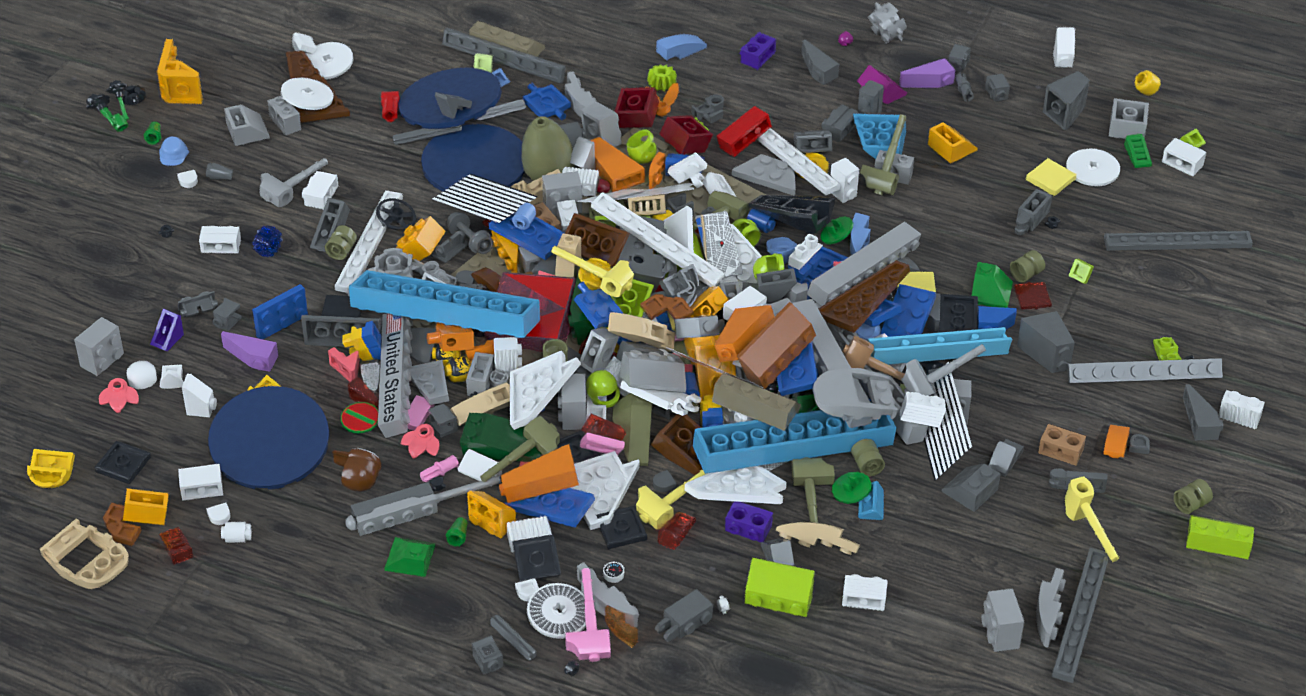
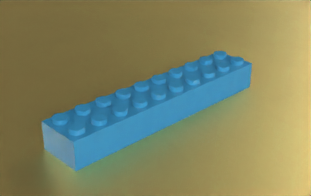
[349,270,540,338]
[693,410,896,474]

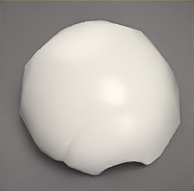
[127,361,157,389]

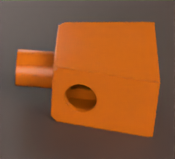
[427,322,474,351]

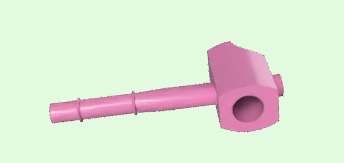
[565,568,611,662]

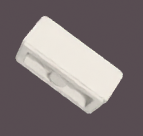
[702,172,736,197]
[458,449,502,481]

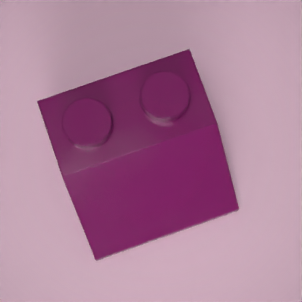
[857,65,907,104]

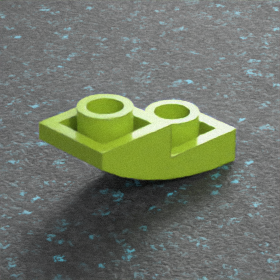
[1153,337,1182,361]

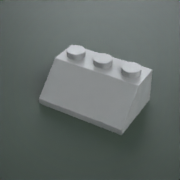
[619,350,686,392]

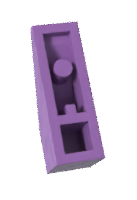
[899,58,955,88]
[221,331,278,372]

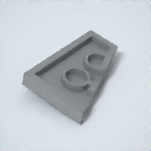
[409,360,449,405]

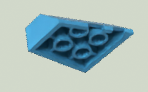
[853,114,906,159]

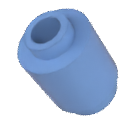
[512,203,536,230]

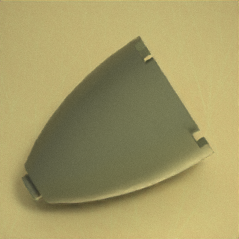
[521,116,575,181]

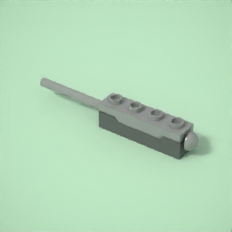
[346,476,501,536]

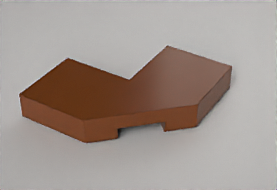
[640,294,694,320]
[103,503,141,546]

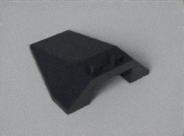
[749,195,835,234]

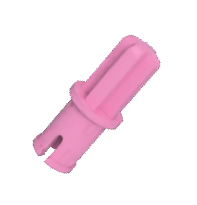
[420,455,459,482]

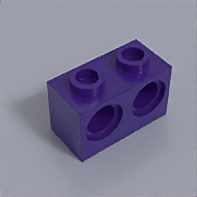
[740,32,776,70]
[725,501,773,542]

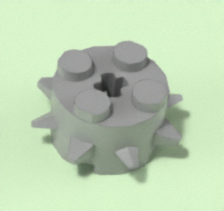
[868,2,907,43]
[368,248,420,278]

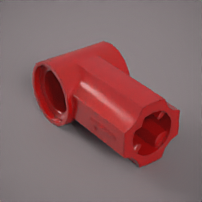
[381,91,400,122]

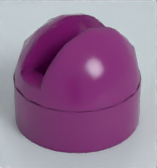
[838,31,853,46]

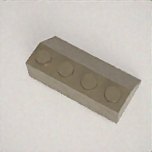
[469,21,545,57]
[712,373,801,431]

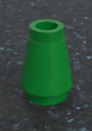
[144,122,161,145]
[446,517,468,547]

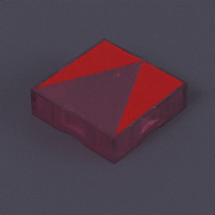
[485,272,576,352]

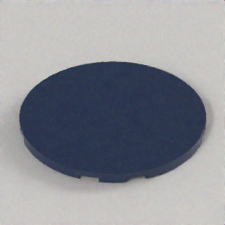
[398,68,502,129]
[421,124,525,192]
[208,386,329,490]

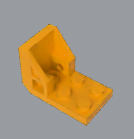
[157,39,203,104]
[684,333,736,405]

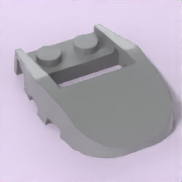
[813,368,898,420]

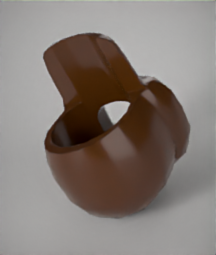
[332,448,382,492]

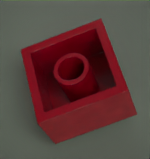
[614,87,659,128]
[659,115,713,155]

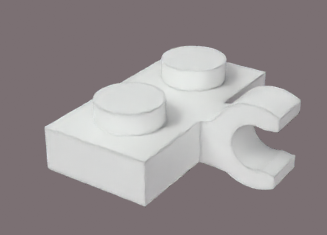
[668,152,707,188]

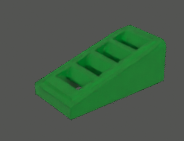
[1124,134,1152,168]

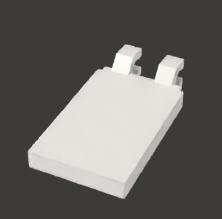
[662,206,693,276]
[620,380,702,415]

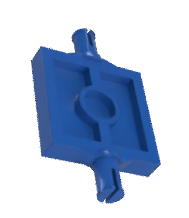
[523,83,571,120]
[574,282,623,329]

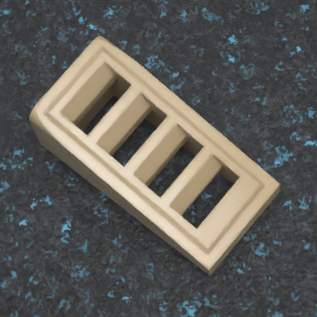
[628,195,666,216]

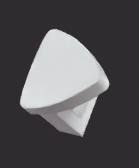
[292,33,317,54]
[160,365,184,389]

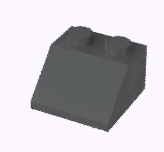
[942,463,1001,512]

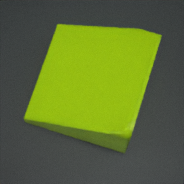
[1179,129,1206,148]

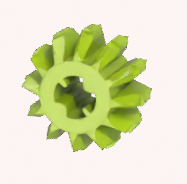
[648,64,676,91]

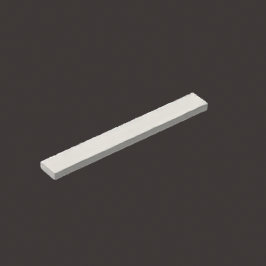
[757,128,840,195]
[335,190,403,293]
[591,192,725,287]

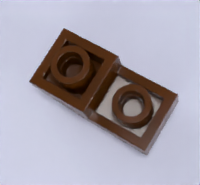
[471,267,512,294]

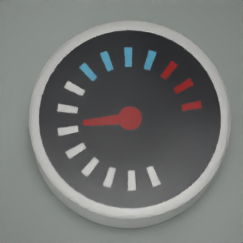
[603,562,624,583]

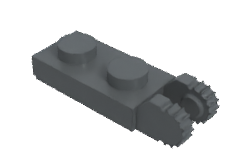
[1049,468,1108,493]

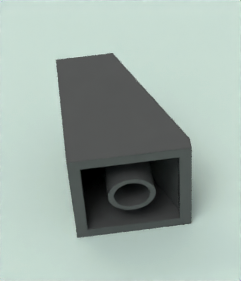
[1043,71,1090,131]
[1017,311,1075,373]

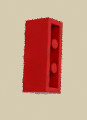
[717,106,772,157]

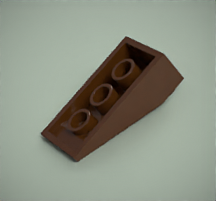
[565,213,630,267]
[651,414,703,475]

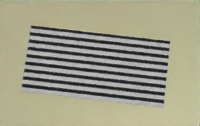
[433,174,538,223]
[924,361,972,481]

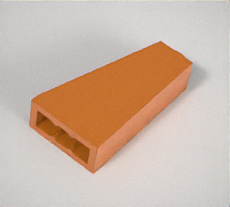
[590,137,645,192]
[715,305,775,362]
[499,444,579,503]

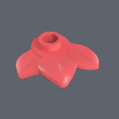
[99,378,139,413]
[401,424,440,459]

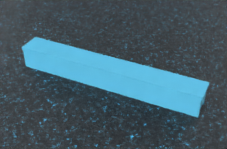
[868,327,1012,364]

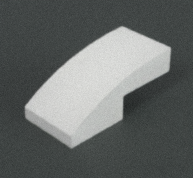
[586,394,607,424]

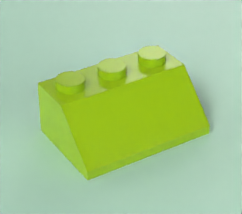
[600,279,654,328]
[1186,515,1254,559]
[745,558,814,617]

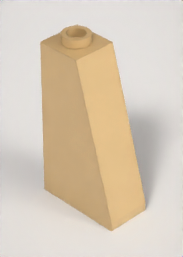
[553,233,581,309]

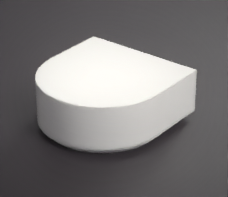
[177,170,198,188]
[207,503,230,525]
[515,578,539,601]

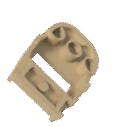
[40,519,128,589]

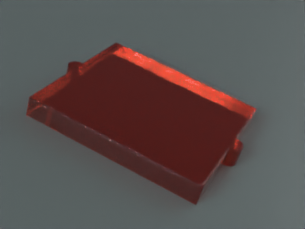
[1014,282,1052,310]

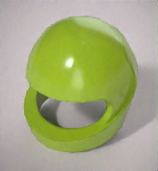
[627,130,657,164]
[732,218,761,247]
[753,253,784,280]
[585,370,620,408]

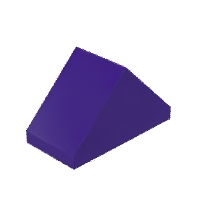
[150,309,184,351]

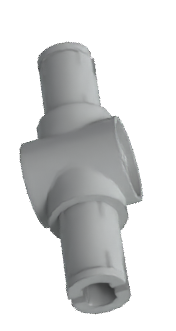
[412,259,457,285]

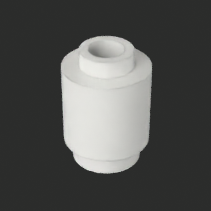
[221,522,252,543]

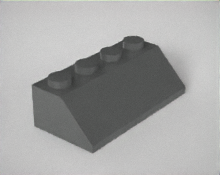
[301,315,382,347]

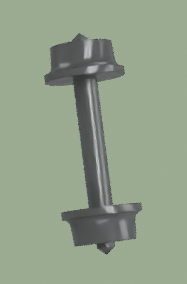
[447,212,493,254]

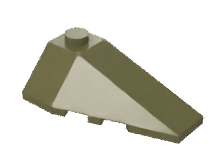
[612,393,653,466]

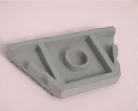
[732,154,796,196]

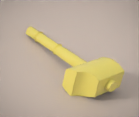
[551,246,634,297]
[636,470,708,530]
[1065,476,1119,562]

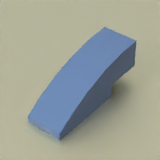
[656,34,707,60]
[850,213,871,255]

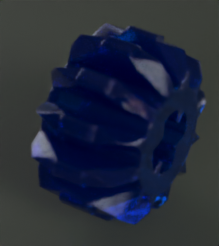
[252,225,283,257]

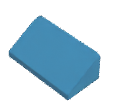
[858,481,884,520]

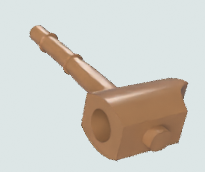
[842,336,905,381]

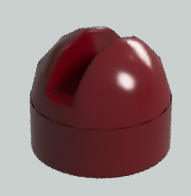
[596,178,610,193]

